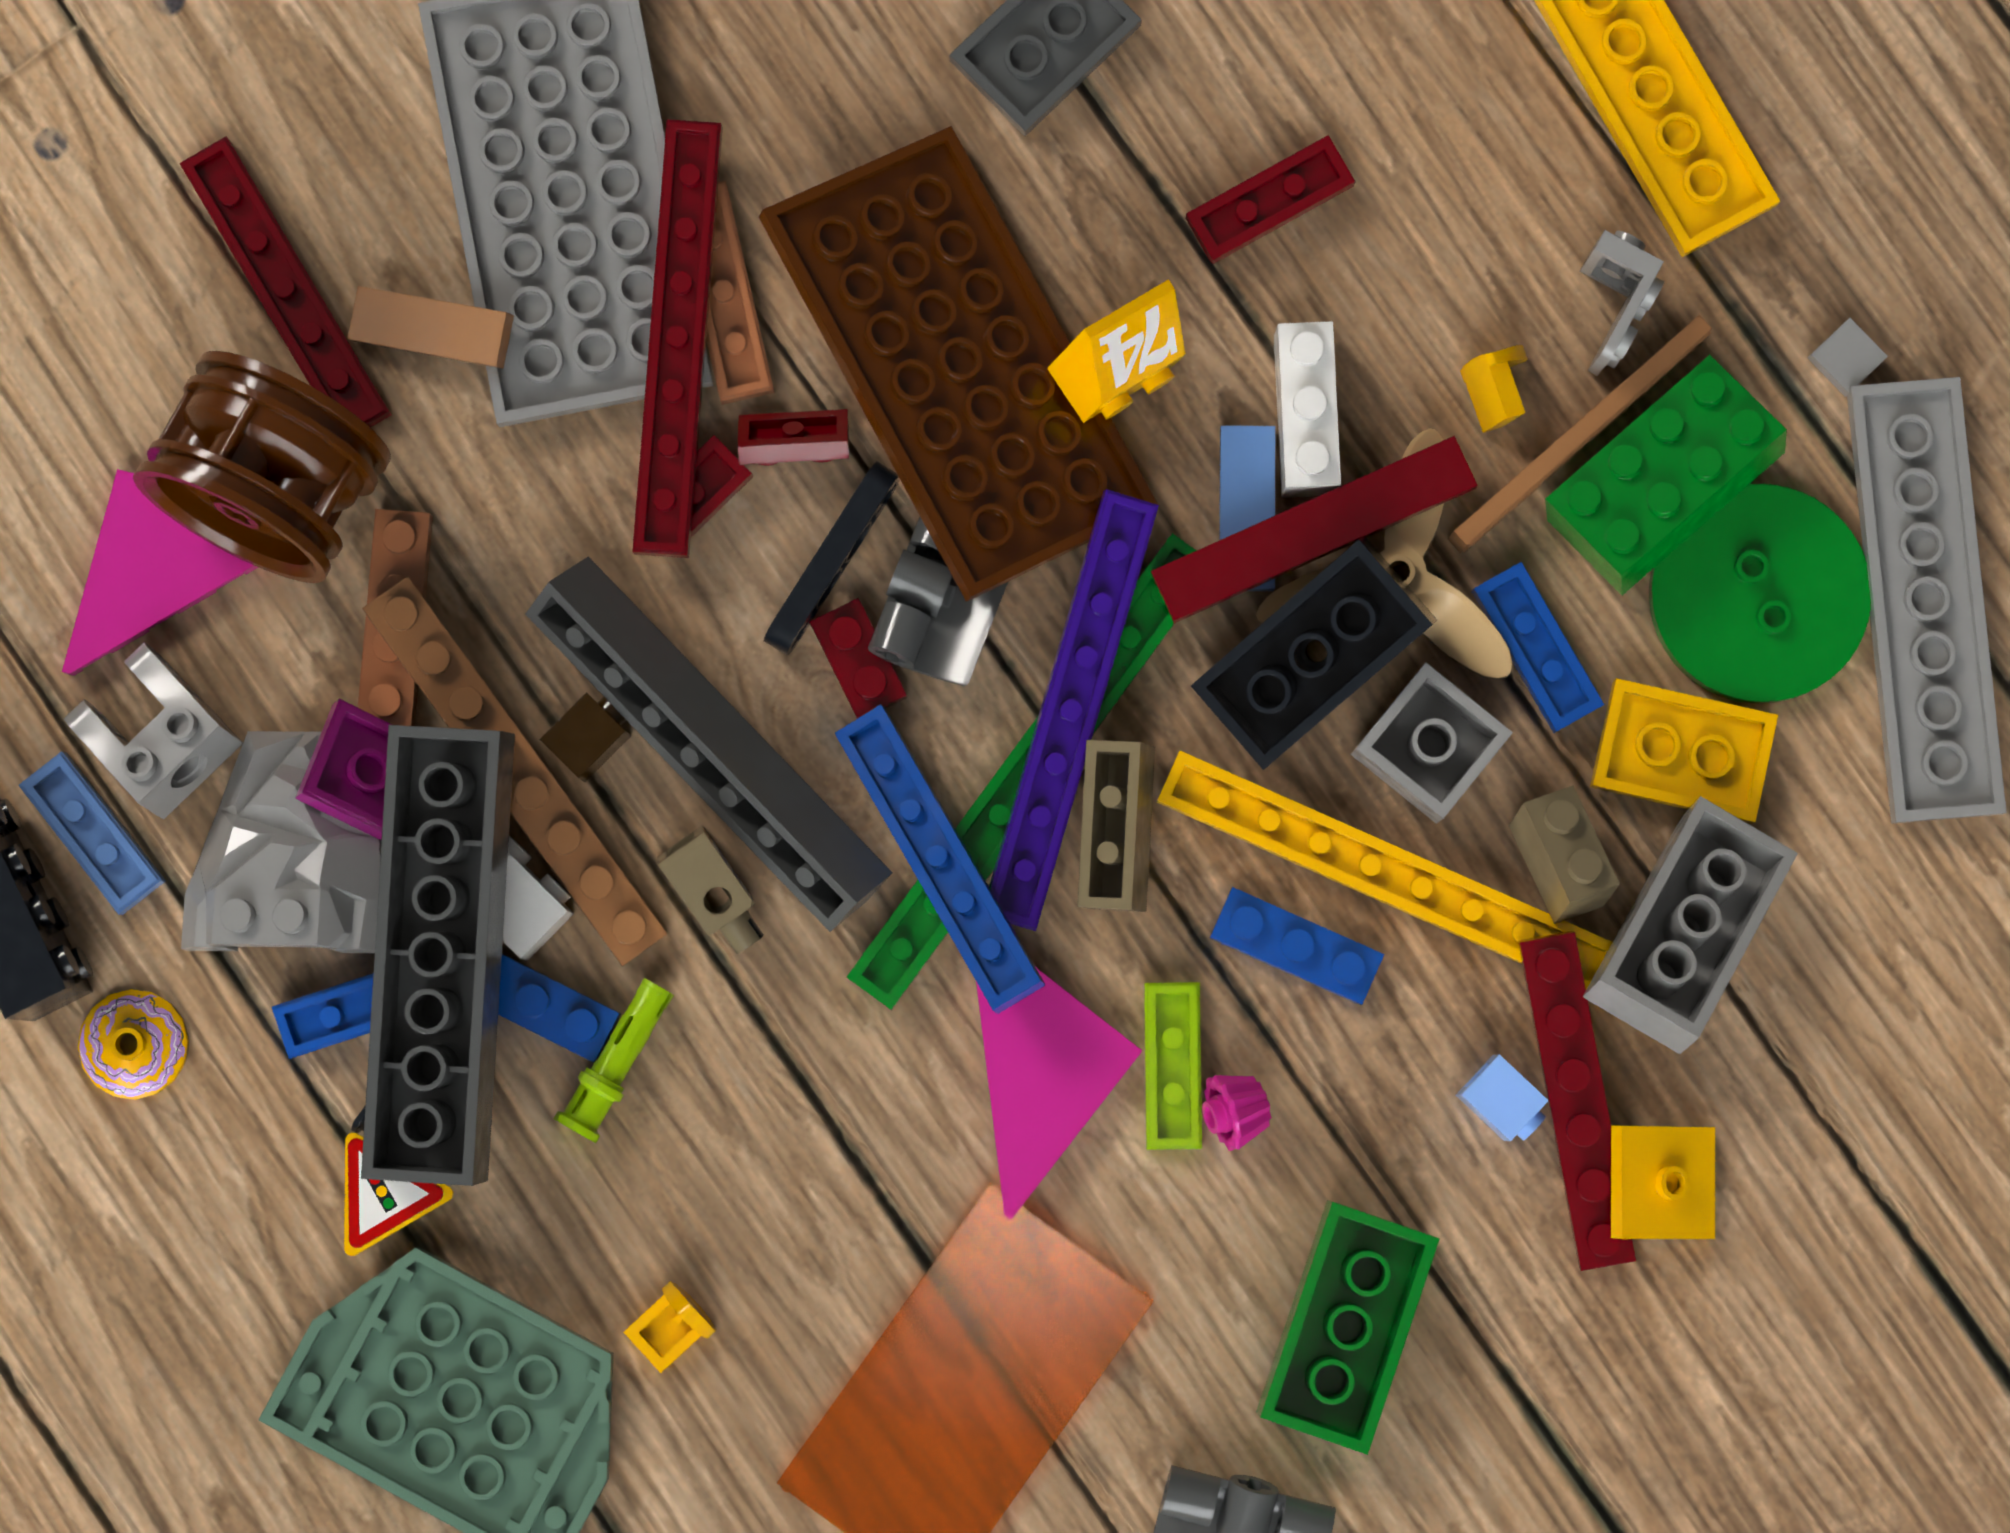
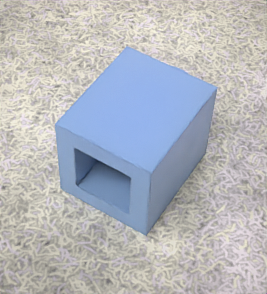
[1456,1054,1549,1141]

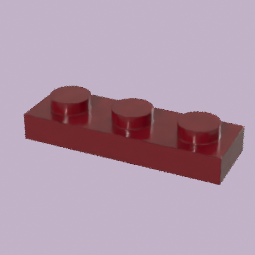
[1185,135,1356,265]

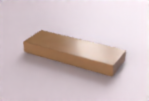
[347,286,514,369]

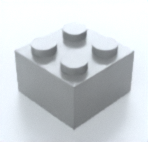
[1350,663,1513,824]

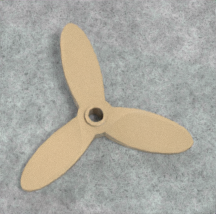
[1256,428,1512,679]

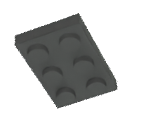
[949,0,1142,136]

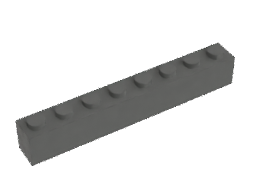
[525,556,893,932]

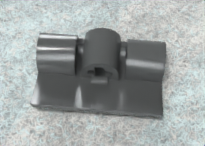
[868,517,1008,686]
[1153,1465,1336,1533]

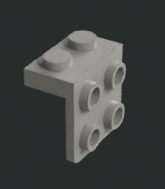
[1579,230,1665,376]

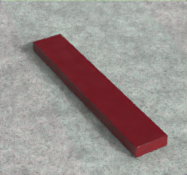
[179,136,392,428]
[1151,436,1478,623]

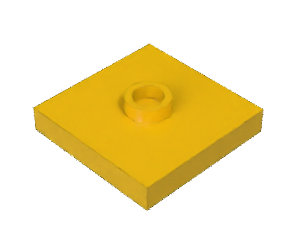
[1611,1125,1715,1239]

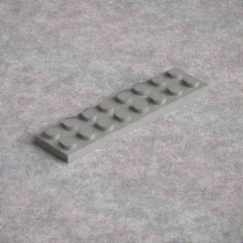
[1847,377,2007,824]

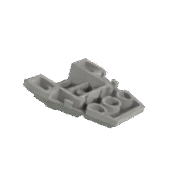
[181,731,382,953]

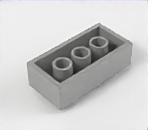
[1583,796,1798,1054]

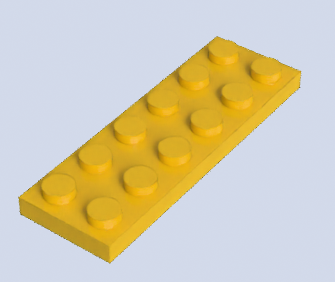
[1534,0,1780,258]

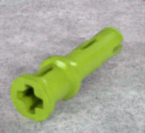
[553,978,674,1143]

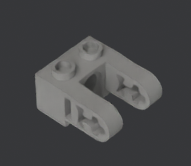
[64,642,243,820]

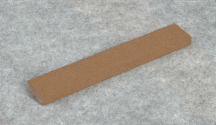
[1448,315,1712,553]

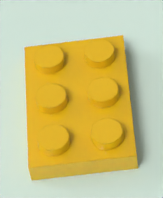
[1590,678,1778,824]

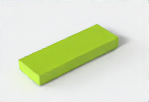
[1144,982,1202,1150]

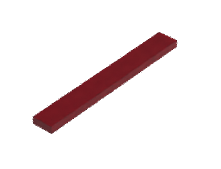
[632,119,723,558]

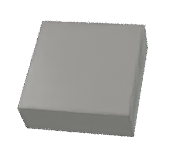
[1807,318,1888,397]

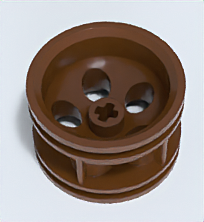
[133,351,391,583]

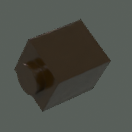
[539,692,631,782]

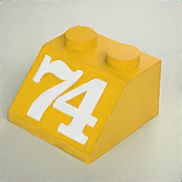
[1047,279,1186,423]

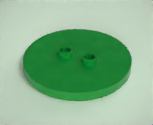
[1649,484,1871,704]

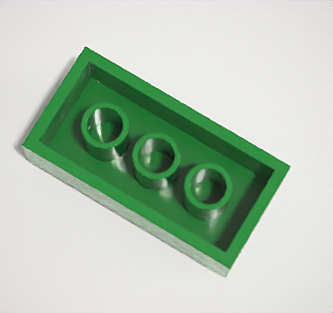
[1545,355,1787,596]
[1256,1200,1440,1455]

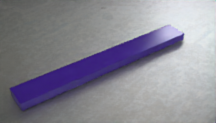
[989,489,1159,931]

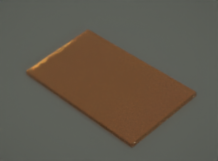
[777,1183,1154,1533]

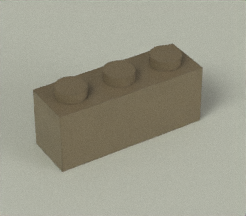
[1077,740,1155,912]

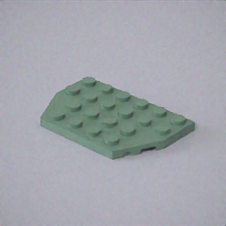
[258,1247,614,1533]

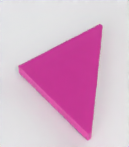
[62,469,259,676]
[976,967,1142,1220]

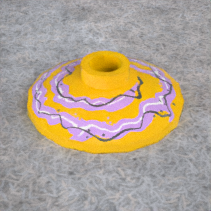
[78,989,189,1100]

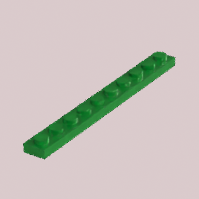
[847,533,1197,1010]

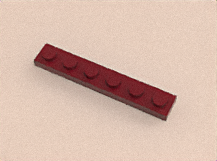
[1518,931,1636,1271]

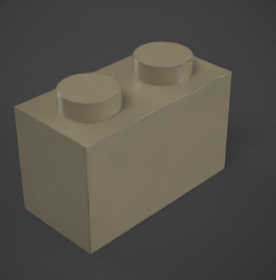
[1509,785,1620,924]

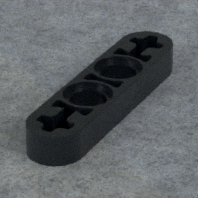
[764,461,900,655]

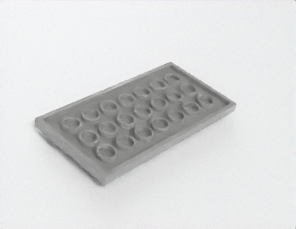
[418,0,714,428]

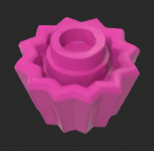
[1202,1075,1272,1151]

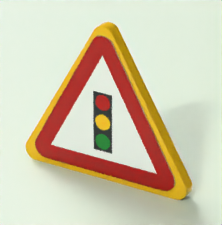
[344,1133,454,1256]

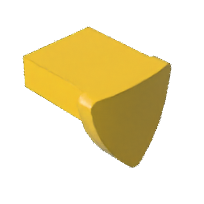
[1460,345,1528,433]
[623,1281,716,1373]

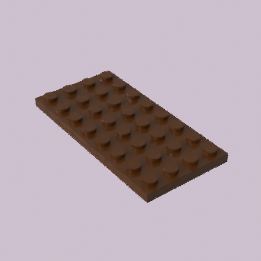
[759,126,1158,602]

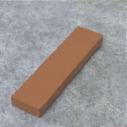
[706,181,775,405]

